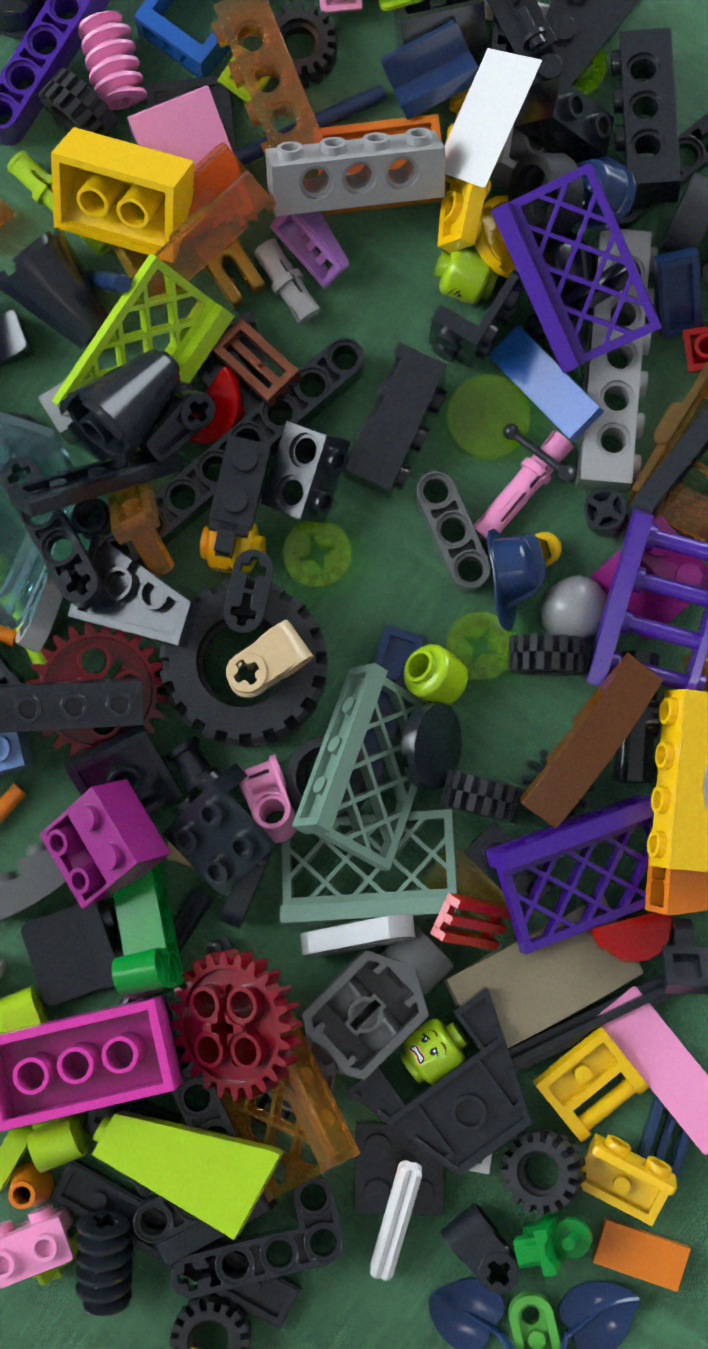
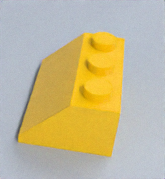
[51,127,194,262]

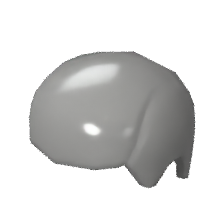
[539,575,607,639]

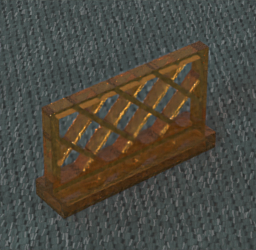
[216,1000,360,1202]

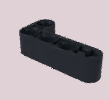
[171,1174,344,1298]

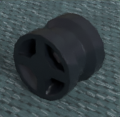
[584,488,628,538]

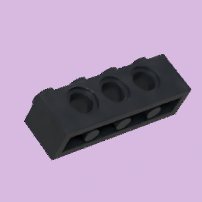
[611,27,681,205]
[0,677,144,733]

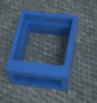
[134,0,264,78]

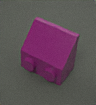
[589,514,708,642]

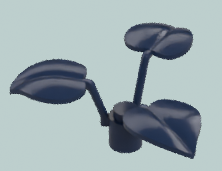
[428,1277,640,1349]

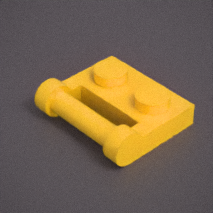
[533,1026,650,1143]

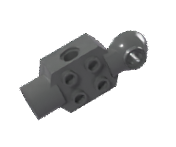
[267,924,455,1113]

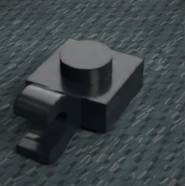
[660,918,708,995]

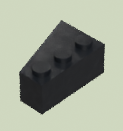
[343,342,448,499]

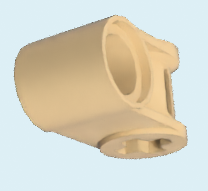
[226,620,314,698]

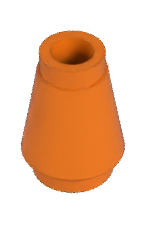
[8,1162,54,1209]

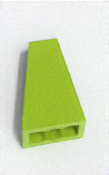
[92,1110,285,1240]

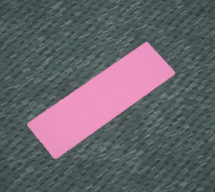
[597,986,708,1155]

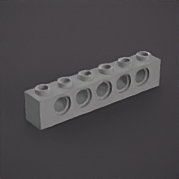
[575,229,658,492]

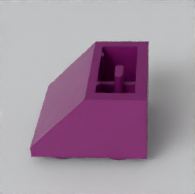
[39,779,171,910]

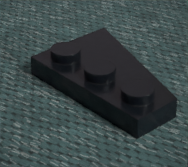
[532,0,641,86]

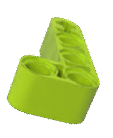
[0,986,93,1173]

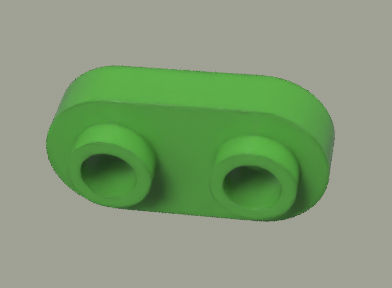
[508,1291,560,1349]

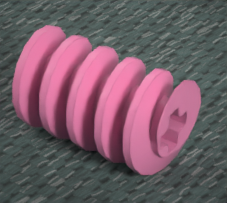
[78,11,147,110]

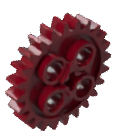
[26,622,168,757]
[170,949,303,1101]

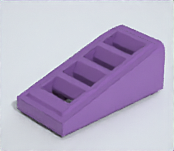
[269,212,350,290]

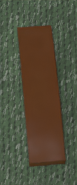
[520,653,663,829]

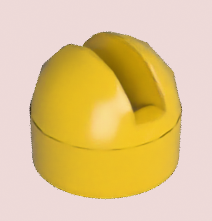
[535,532,562,567]

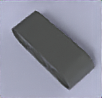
[415,471,490,594]

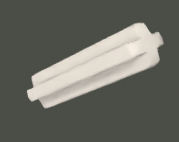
[370,1160,422,1281]

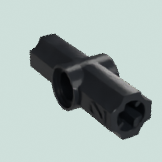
[612,651,661,784]

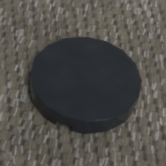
[401,702,462,790]

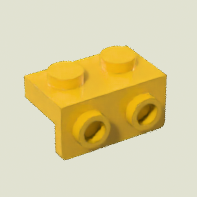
[580,1133,677,1226]

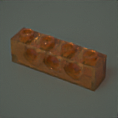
[211,0,324,158]

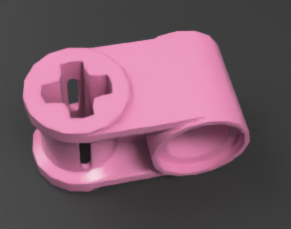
[239,754,296,843]

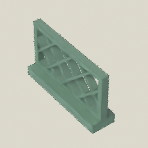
[292,663,426,871]
[280,809,461,928]

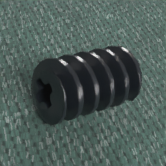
[75,1211,134,1316]

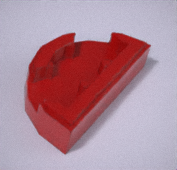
[190,366,244,444]
[590,912,672,963]

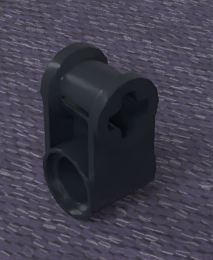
[440,1202,519,1294]

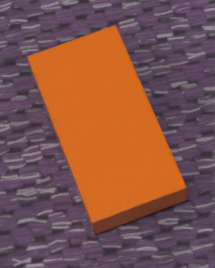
[591,1217,691,1292]

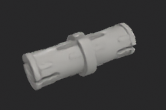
[253,238,321,325]

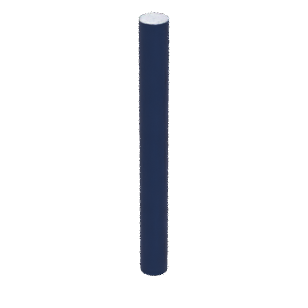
[233,84,387,167]

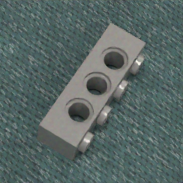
[265,127,445,217]

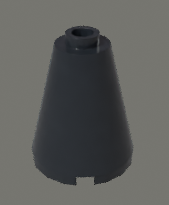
[0,227,109,349]
[59,349,180,468]

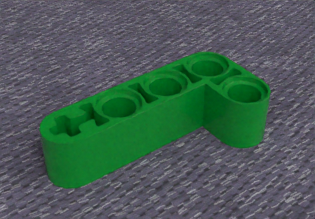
[112,861,183,1000]

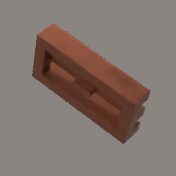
[212,318,302,407]

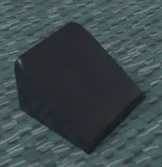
[0,309,34,367]

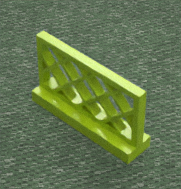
[52,253,234,449]

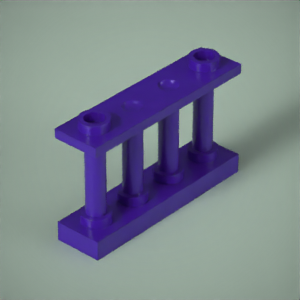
[585,508,708,691]

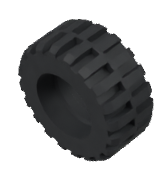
[159,578,328,748]

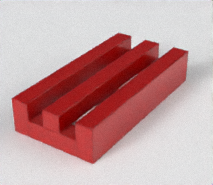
[430,893,511,950]

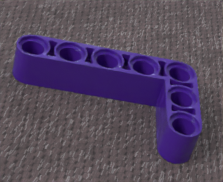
[0,0,110,146]

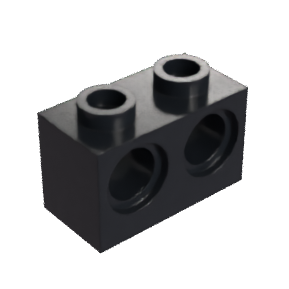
[261,421,351,523]

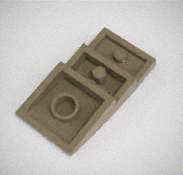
[443,895,644,1049]

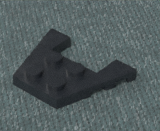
[346,986,532,1177]

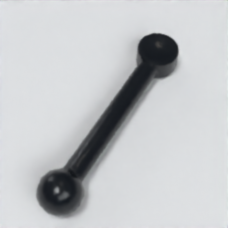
[502,423,576,484]

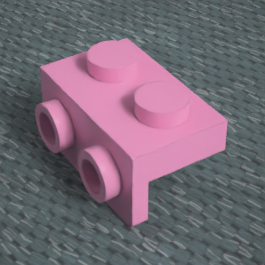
[0,1204,74,1289]

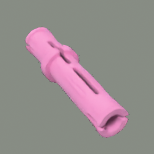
[473,430,574,543]

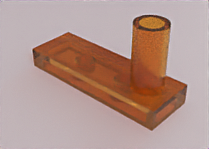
[108,480,175,576]

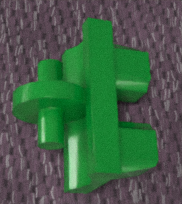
[513,1209,592,1277]

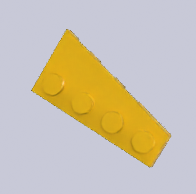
[437,88,491,253]

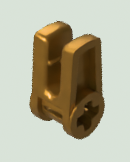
[189,220,266,310]

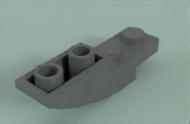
[0,842,67,921]

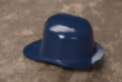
[577,156,636,232]
[487,528,546,632]

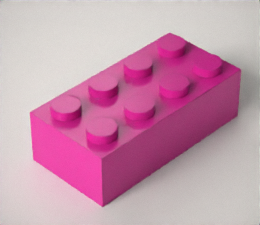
[0,994,183,1131]

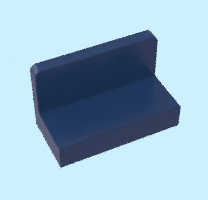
[380,20,479,120]

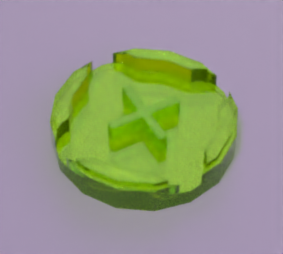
[446,374,531,461]

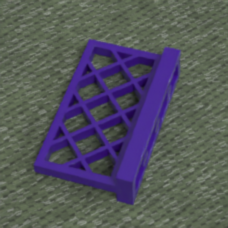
[491,162,662,374]
[485,795,654,954]

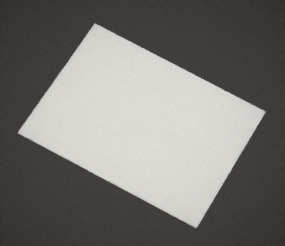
[444,48,542,188]

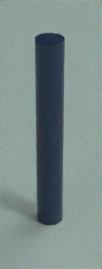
[86,269,131,293]

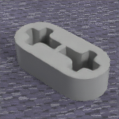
[15,572,63,653]

